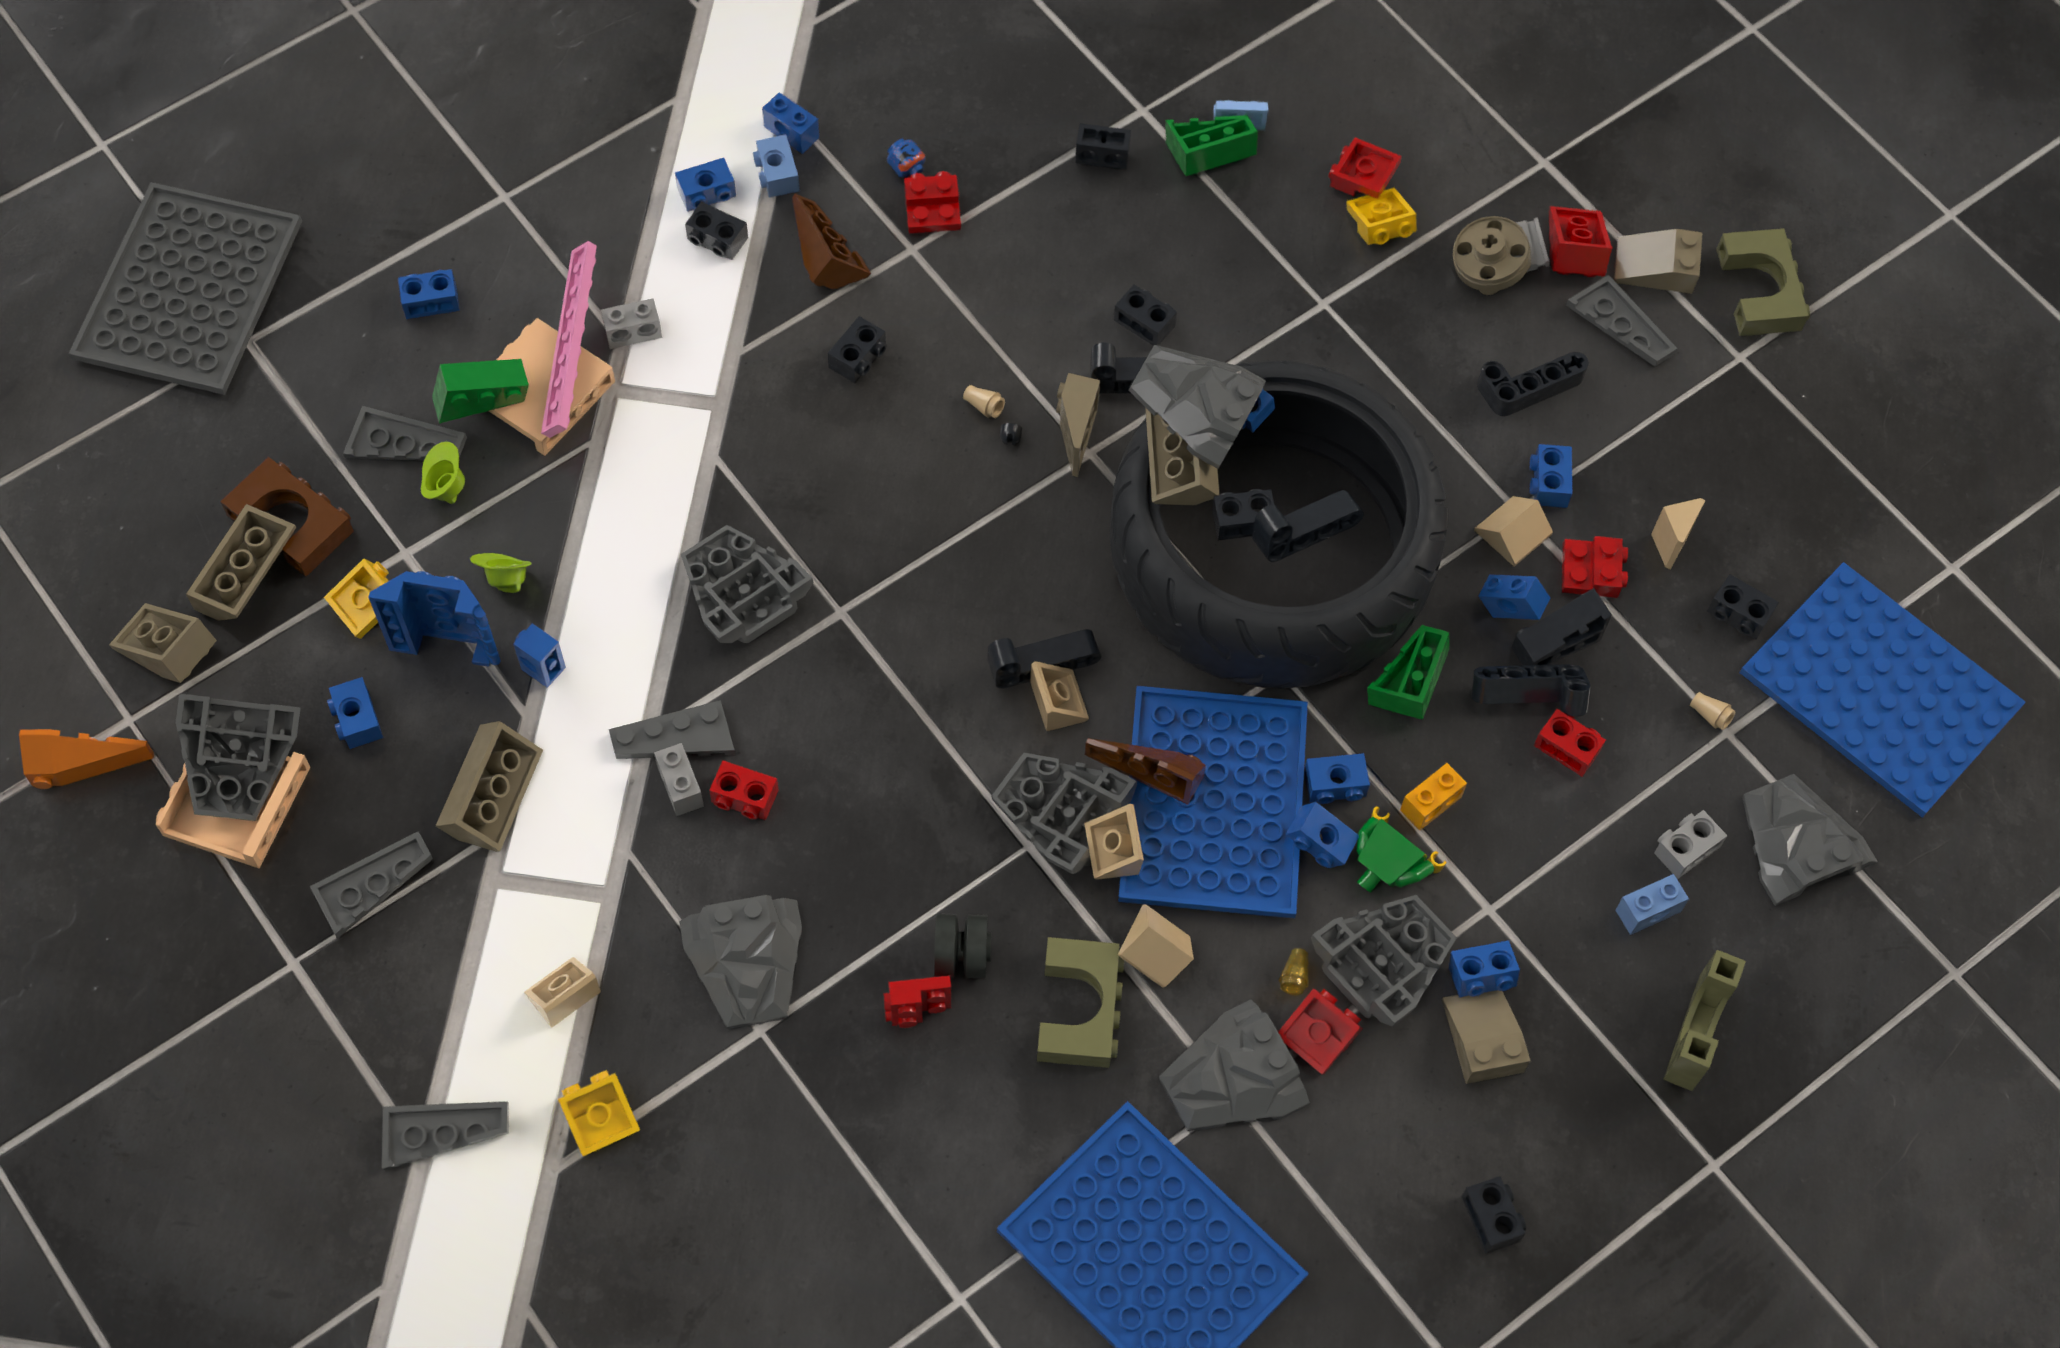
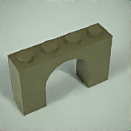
[1717,229,1810,336]
[1037,937,1124,1068]
[1663,950,1746,1091]

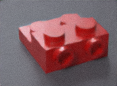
[1329,138,1402,199]
[904,171,961,234]
[1562,536,1628,598]
[884,976,951,1028]
[1278,988,1363,1075]

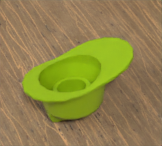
[421,441,465,504]
[470,553,532,593]

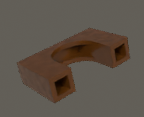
[220,457,354,577]

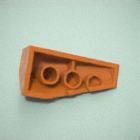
[19,729,154,789]

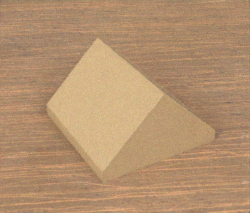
[1474,496,1553,566]
[1651,498,1705,570]
[1030,661,1089,732]
[1085,804,1143,879]
[1118,904,1194,987]
[524,957,601,1028]

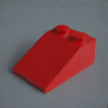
[1549,206,1612,277]

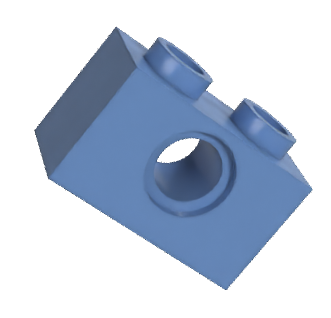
[753,134,799,197]
[1616,874,1689,935]

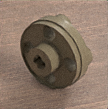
[1453,216,1531,295]

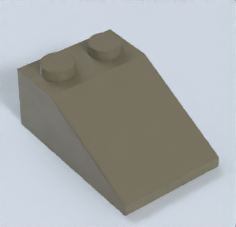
[1614,229,1702,294]
[1056,373,1100,477]
[109,603,217,683]
[1442,990,1531,1084]

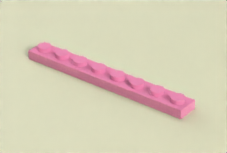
[541,241,597,438]

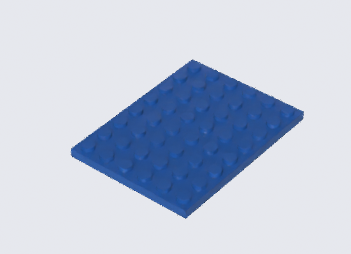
[1739,562,2026,818]
[1118,686,1308,918]
[997,1101,1308,1348]

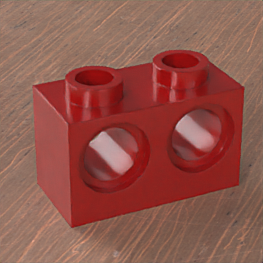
[1534,709,1606,777]
[709,760,779,820]

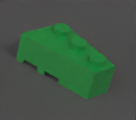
[1165,115,1258,176]
[432,359,529,424]
[1367,625,1449,720]

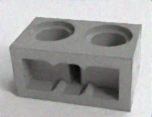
[601,298,663,349]
[654,743,704,816]
[1654,810,1727,879]

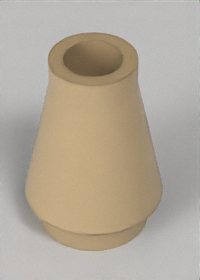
[963,385,1005,418]
[1690,692,1735,730]

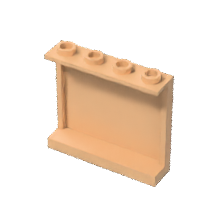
[489,318,615,456]
[156,752,310,868]

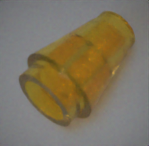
[1279,948,1309,995]

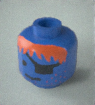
[887,139,925,178]

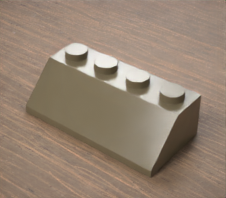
[1145,407,1219,505]
[186,504,296,621]
[436,721,543,852]

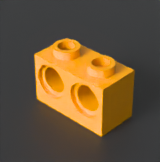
[1400,763,1467,831]

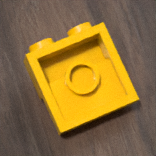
[1347,188,1416,245]
[324,559,389,639]
[558,1070,640,1156]

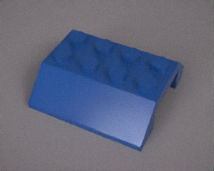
[368,571,501,667]

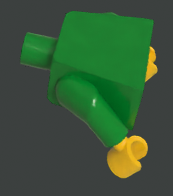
[1356,807,1446,893]

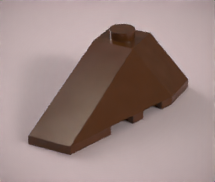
[792,194,871,289]
[1085,738,1206,805]

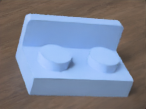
[1214,100,1268,130]

